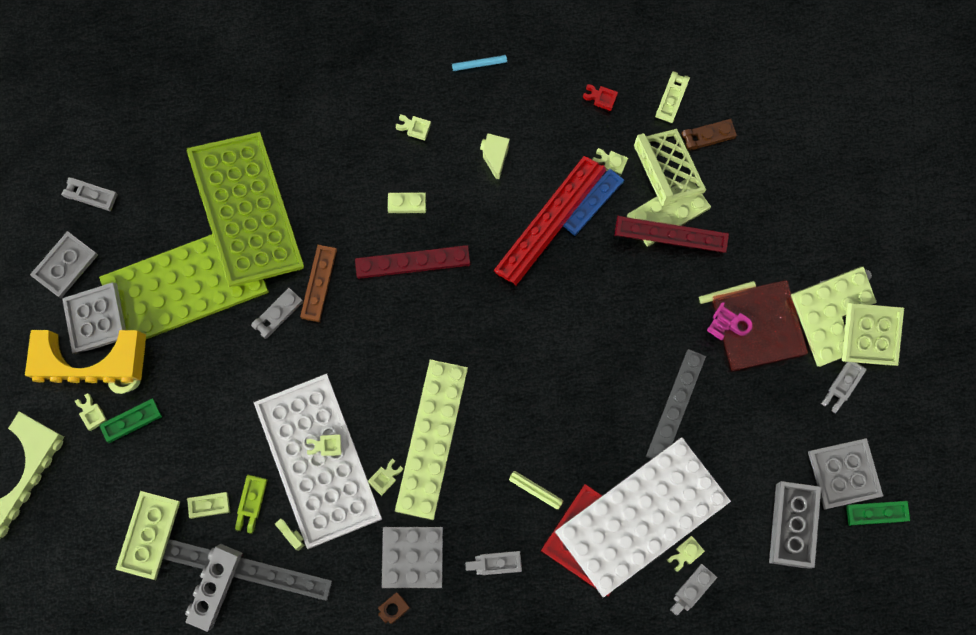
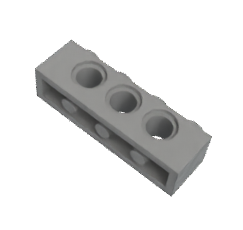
[185,544,242,632]

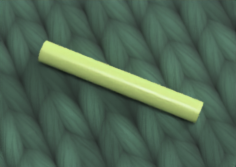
[699,281,756,304]

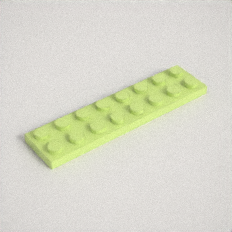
[395,360,468,520]

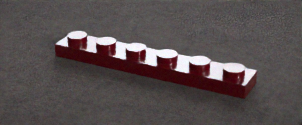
[615,216,729,253]
[355,245,470,279]

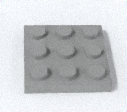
[62,283,126,354]
[808,438,883,510]
[382,527,443,588]

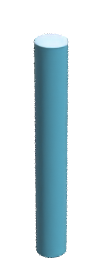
[452,55,507,71]

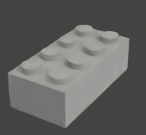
[769,481,821,569]

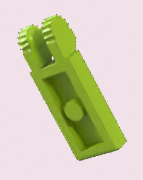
[235,475,267,534]

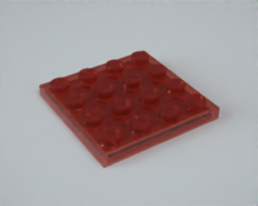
[712,280,808,371]

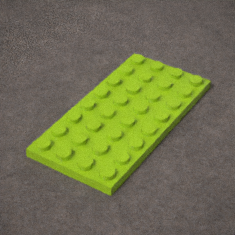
[187,132,304,288]
[99,234,269,339]

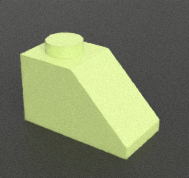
[480,134,509,179]

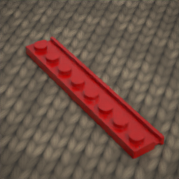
[494,156,606,285]

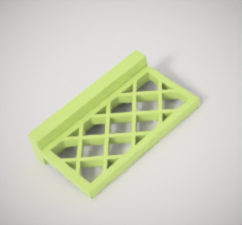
[634,129,706,207]

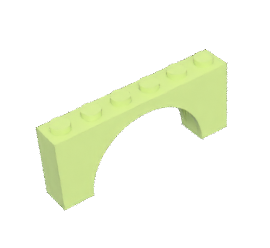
[0,412,64,539]

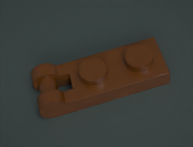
[681,119,737,151]

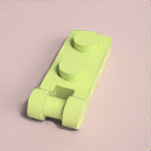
[655,71,690,123]

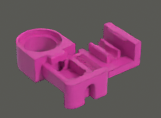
[707,303,752,340]

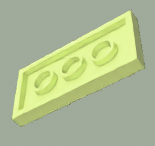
[627,179,711,247]
[116,491,180,580]

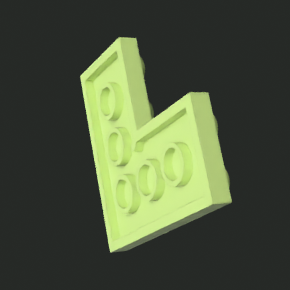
[791,267,877,367]

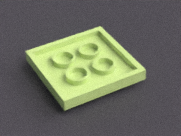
[842,303,904,366]

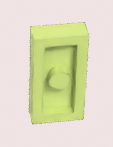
[388,193,426,213]
[187,492,230,519]

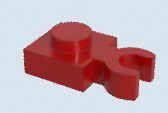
[583,84,618,111]

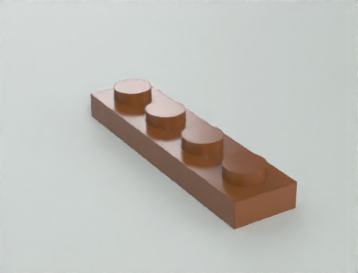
[300,245,337,322]

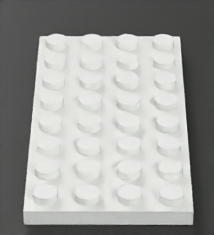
[254,374,382,549]
[555,438,731,597]

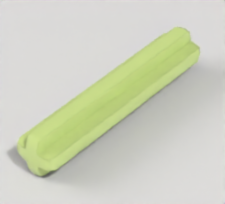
[509,471,563,509]

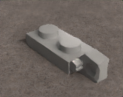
[465,551,522,575]
[670,564,717,615]

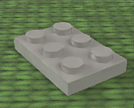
[30,231,98,298]

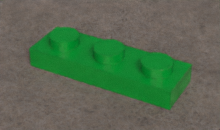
[99,398,162,443]
[846,501,910,526]

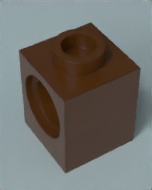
[378,592,411,624]

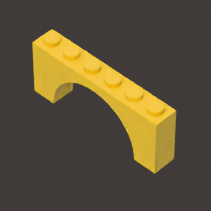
[25,330,146,383]

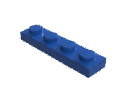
[563,169,624,236]

